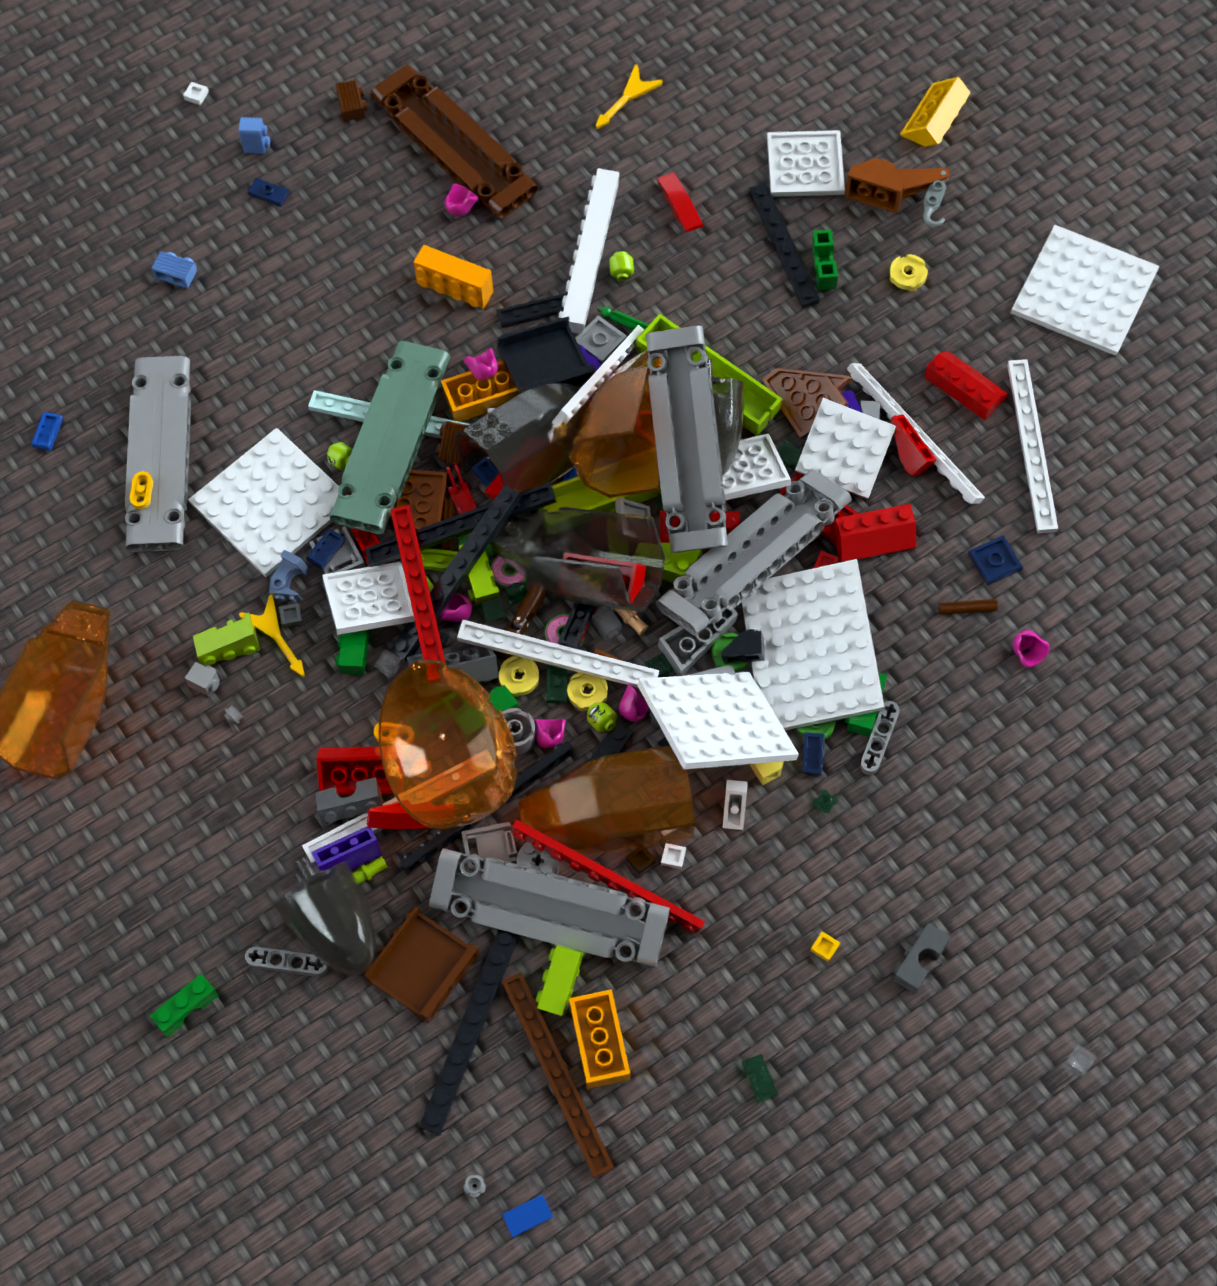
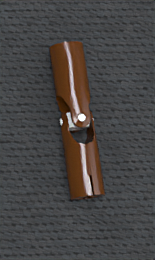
[494,585,547,660]

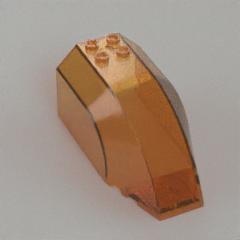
[570,350,662,498]
[0,600,111,780]
[518,746,695,854]

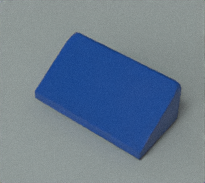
[502,1195,553,1238]

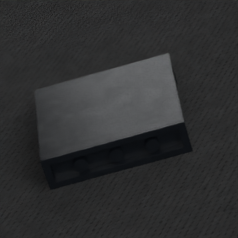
[497,316,596,403]

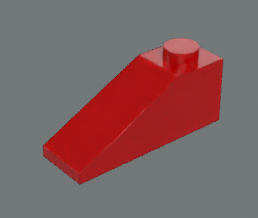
[891,414,937,476]

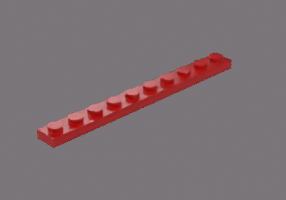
[390,505,449,683]
[510,819,705,933]

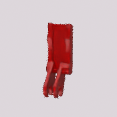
[446,463,477,515]

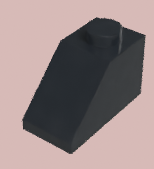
[721,629,765,664]

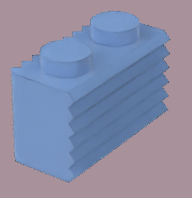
[239,117,270,154]
[151,252,197,289]

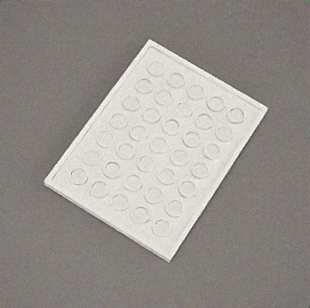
[742,559,885,730]

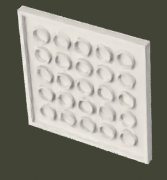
[1011,225,1159,356]
[188,428,349,577]
[637,672,799,769]

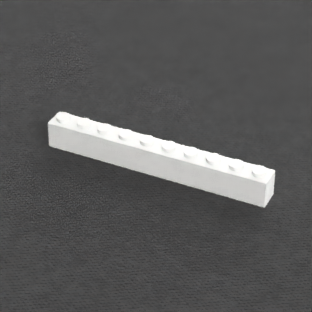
[559,168,619,334]

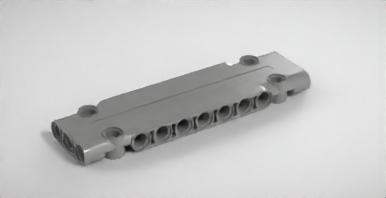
[646,326,728,553]
[125,356,191,552]
[656,469,852,636]
[429,848,670,967]

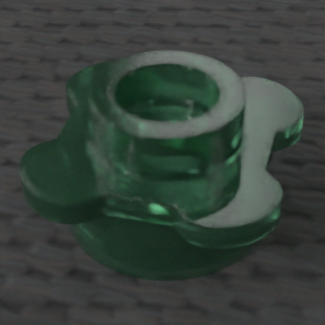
[813,790,838,814]

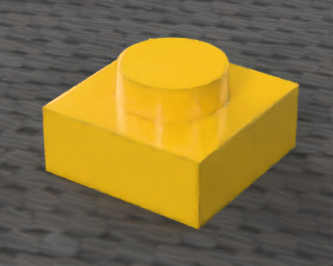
[810,931,840,962]

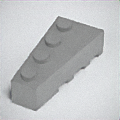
[658,609,738,676]

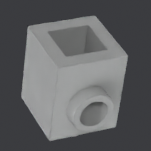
[185,662,220,697]

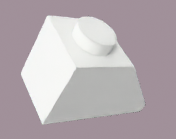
[722,780,748,830]

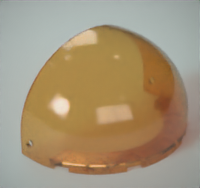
[379,660,517,829]

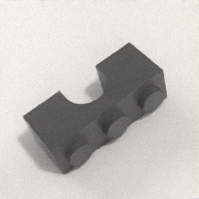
[315,777,383,824]
[893,923,951,995]

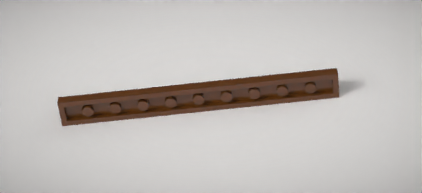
[502,972,614,1179]

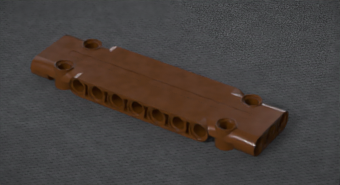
[371,65,539,219]

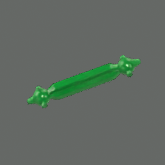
[597,306,649,330]

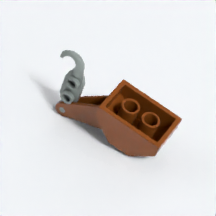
[845,158,950,227]

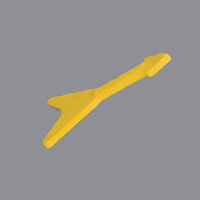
[596,65,662,129]
[239,595,305,677]

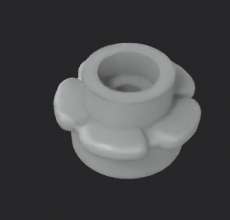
[224,705,243,724]
[464,1175,486,1197]

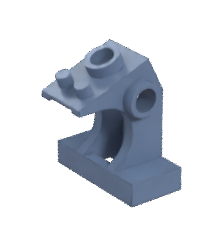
[269,550,310,603]

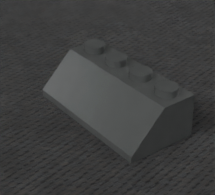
[407,643,498,696]

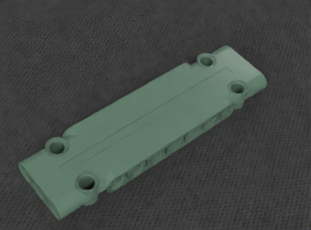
[330,341,450,534]

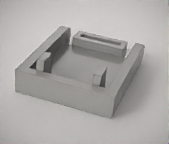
[309,526,365,574]
[461,822,517,870]

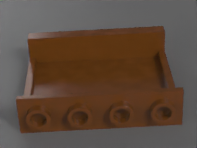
[364,906,480,1023]

